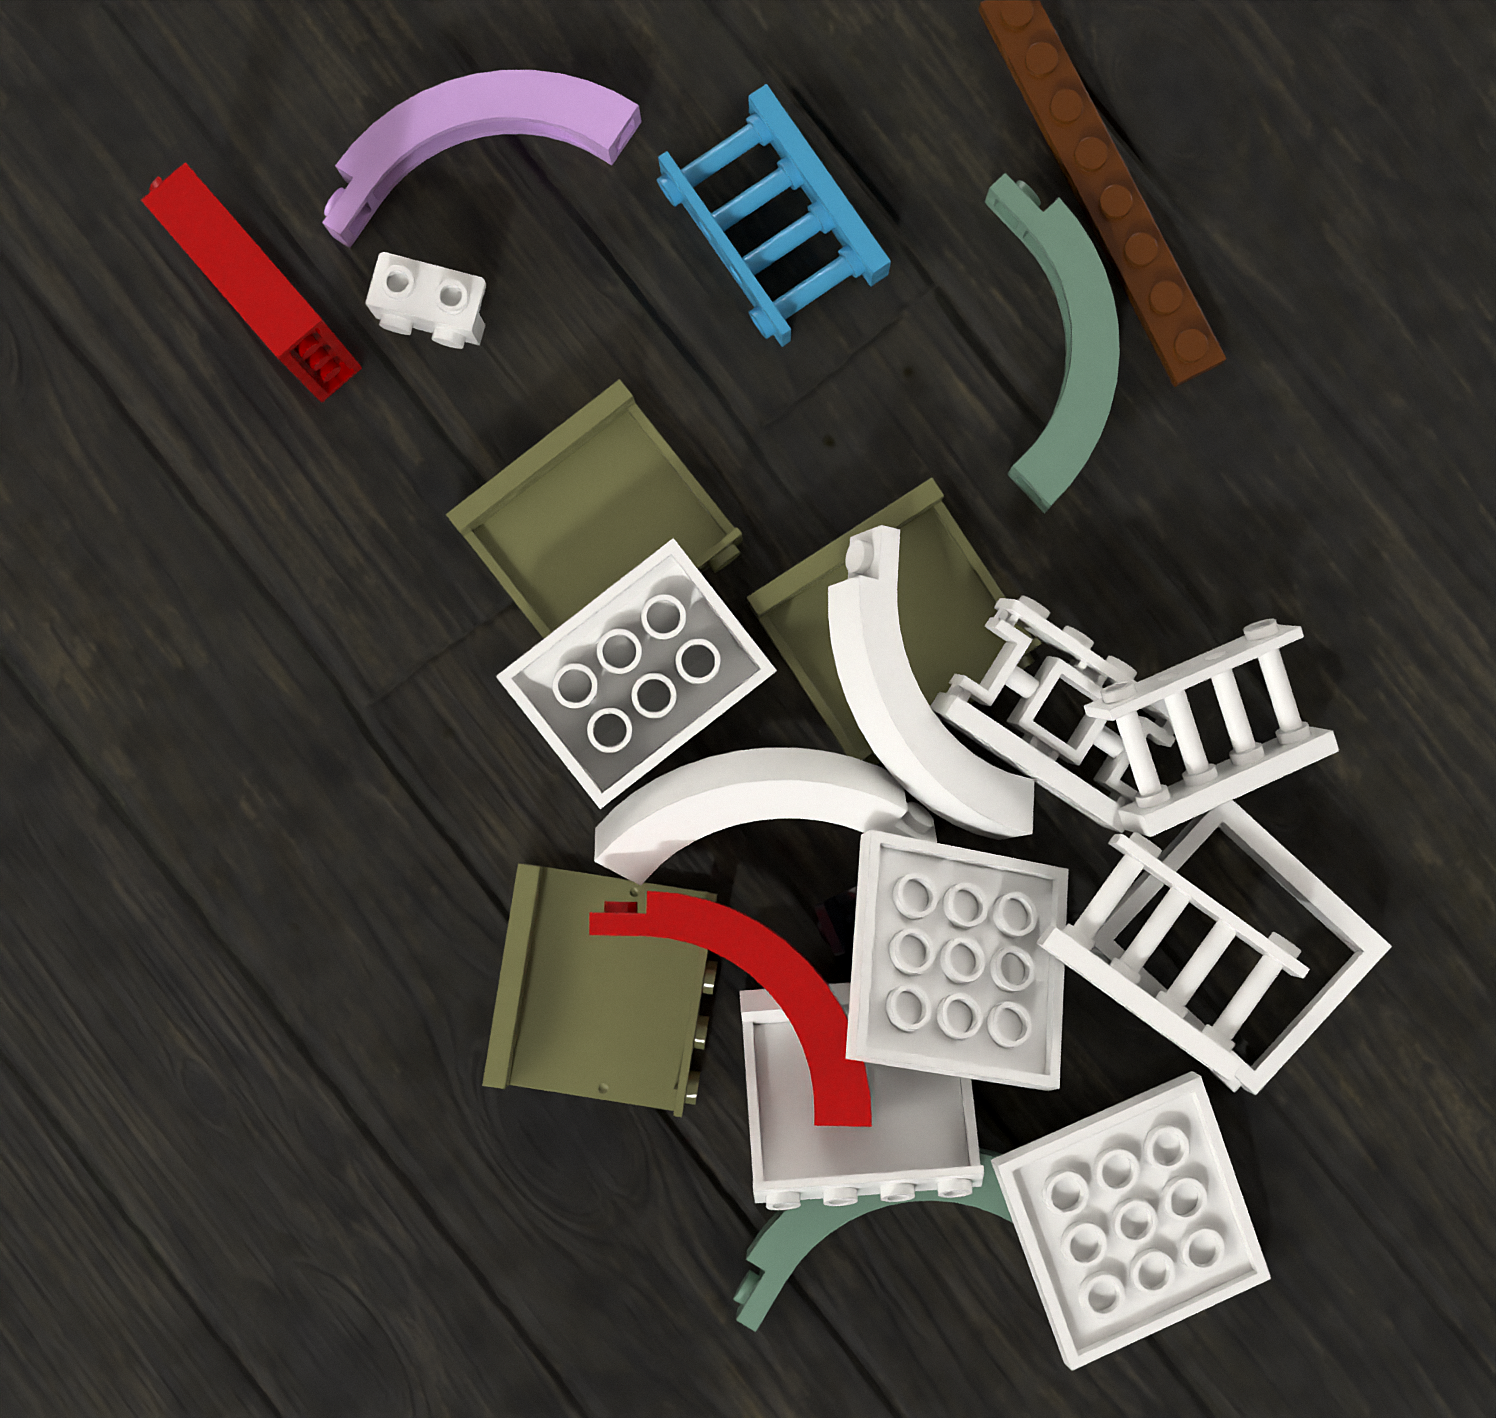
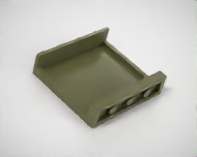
[446,379,743,638]
[746,478,1042,765]

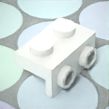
[365,252,486,349]

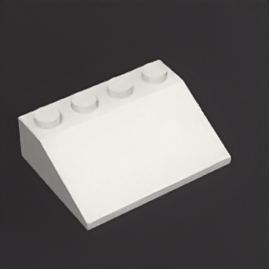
[496,538,777,809]

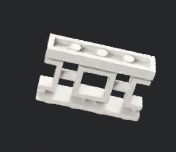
[930,595,1176,833]

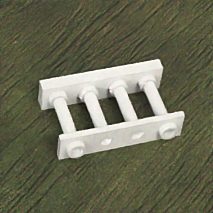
[1084,619,1339,837]
[1037,832,1310,1081]

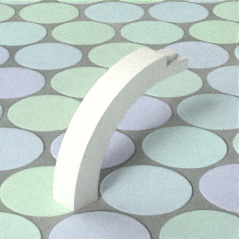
[828,525,1035,840]
[594,748,937,885]

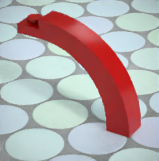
[589,891,872,1127]

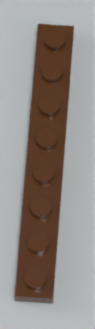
[978,0,1226,388]

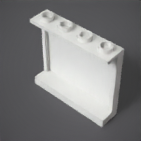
[740,983,984,1210]

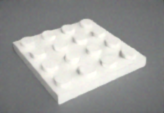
[846,830,1068,1091]
[991,1071,1271,1370]

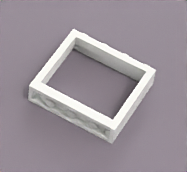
[1090,800,1392,1095]

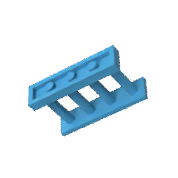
[657,84,891,347]

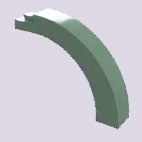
[985,173,1120,514]
[733,1148,1013,1332]

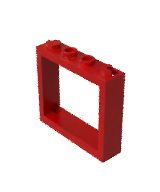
[141,162,362,403]

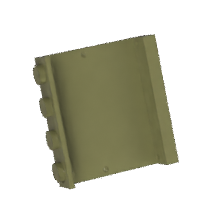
[482,863,718,1117]

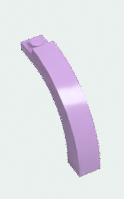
[322,70,642,248]

